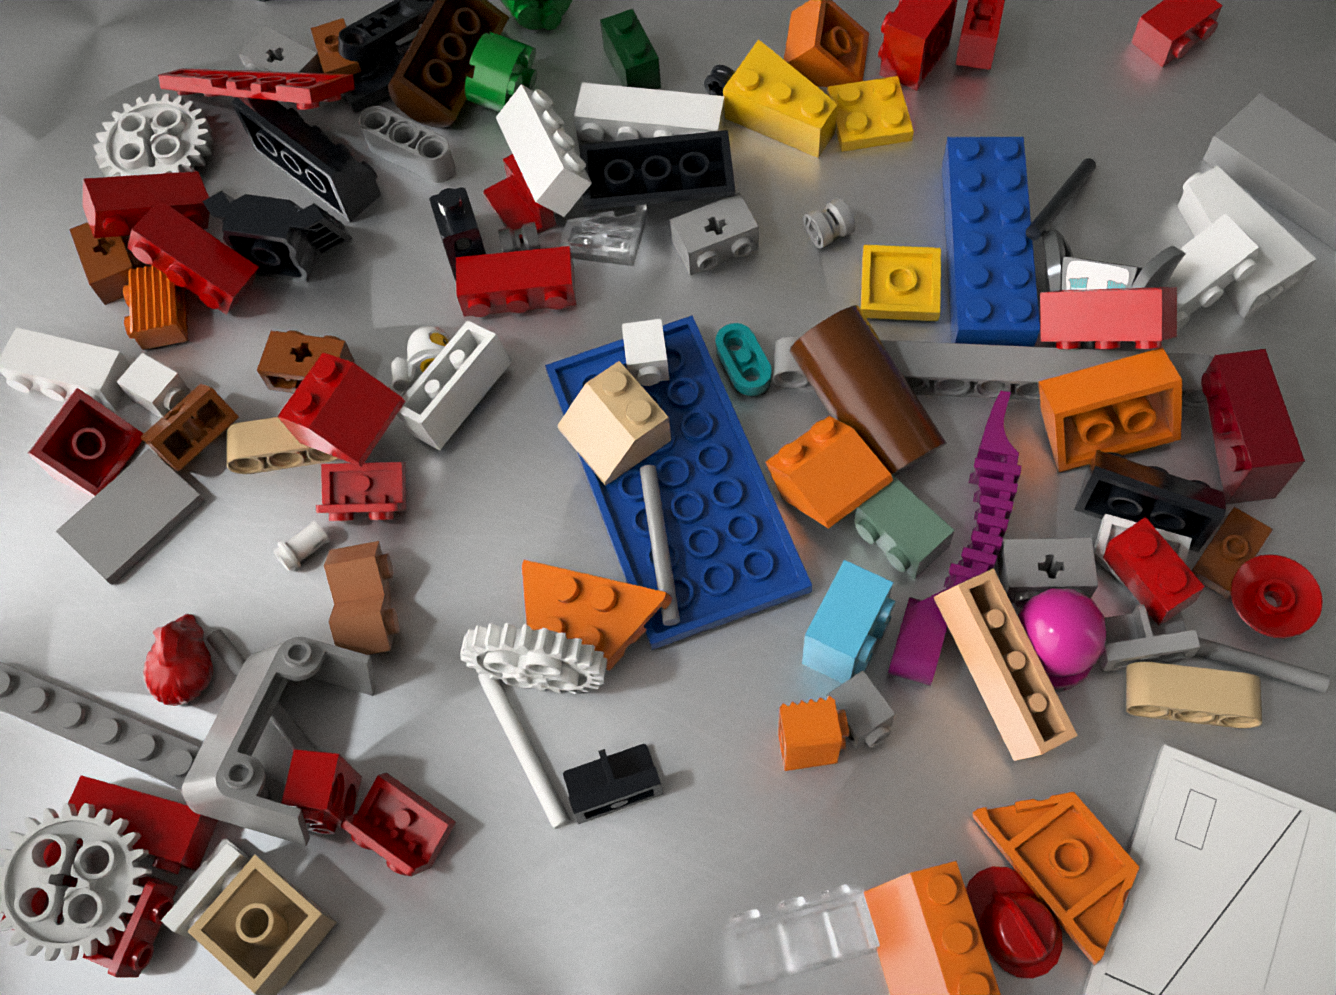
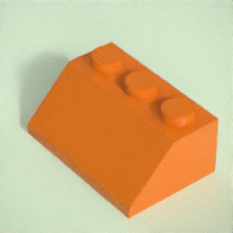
[1039,347,1182,472]
[860,861,1001,995]

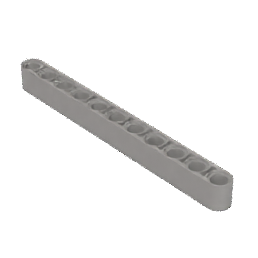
[773,336,1214,408]

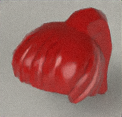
[143,614,213,706]

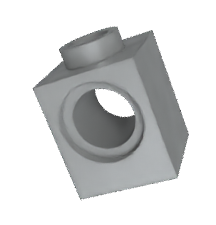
[825,671,896,750]

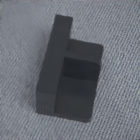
[563,744,664,824]

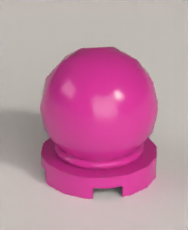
[1018,588,1107,691]

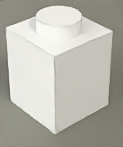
[622,318,669,386]
[117,353,191,418]

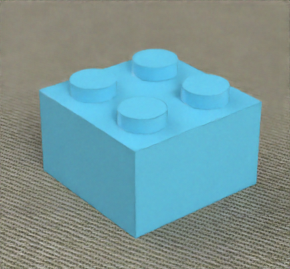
[802,560,896,684]

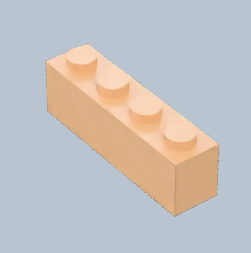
[933,568,1078,761]

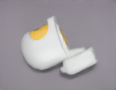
[391,326,450,397]

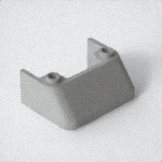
[182,637,376,846]

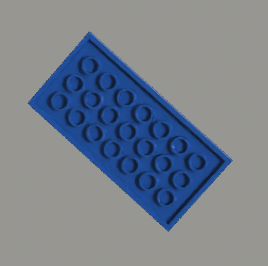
[545,315,812,650]

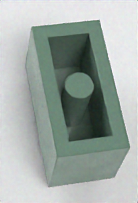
[854,475,955,579]

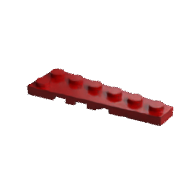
[158,68,355,110]

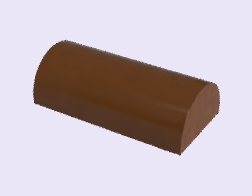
[388,0,510,128]
[789,305,947,476]

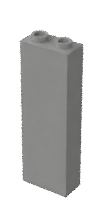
[1203,93,1336,251]

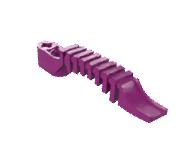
[887,390,1022,686]

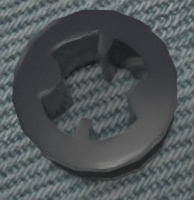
[704,65,735,96]

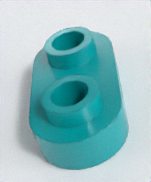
[715,323,772,396]

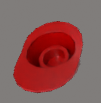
[966,866,1063,979]

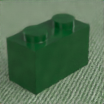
[600,9,661,89]

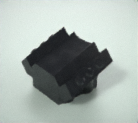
[202,191,353,283]

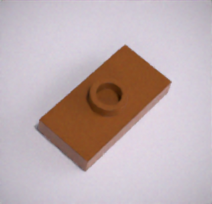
[310,18,361,74]
[1191,507,1273,598]

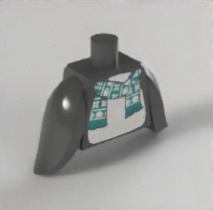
[1042,229,1186,350]

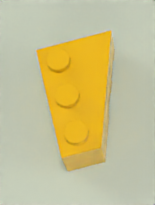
[723,39,838,158]

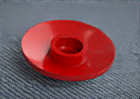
[1230,554,1323,638]

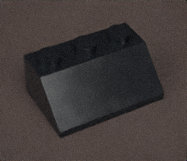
[1074,450,1226,552]

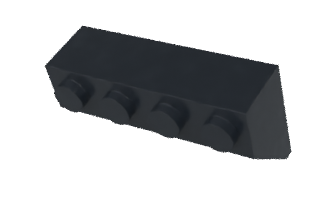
[231,97,381,222]
[579,130,736,210]

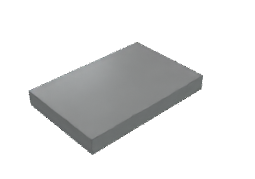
[56,449,205,585]

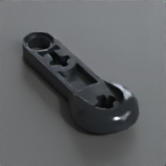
[338,0,436,62]

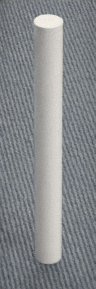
[478,674,570,829]

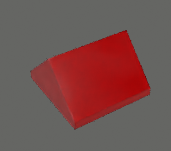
[28,388,144,497]

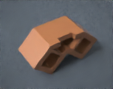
[324,541,399,655]

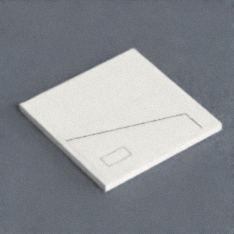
[1082,744,1336,995]

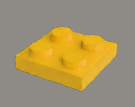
[827,76,914,152]
[860,245,941,321]

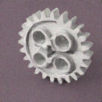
[93,93,214,177]
[460,623,608,694]
[0,803,152,961]

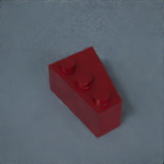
[1201,349,1305,505]

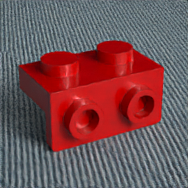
[316,462,407,521]
[340,772,456,877]
[82,875,178,978]

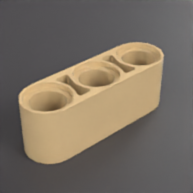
[227,417,339,474]
[1126,662,1262,729]

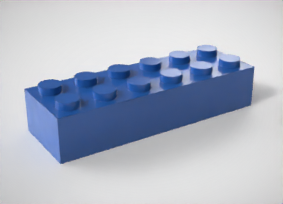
[942,137,1040,347]

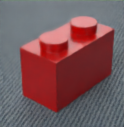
[1131,0,1223,67]
[1103,517,1205,626]

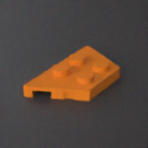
[522,560,672,671]
[972,792,1140,966]

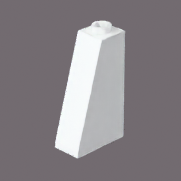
[1177,165,1316,319]

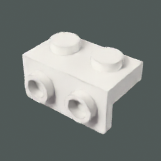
[161,839,251,942]

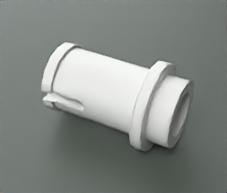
[273,521,330,571]

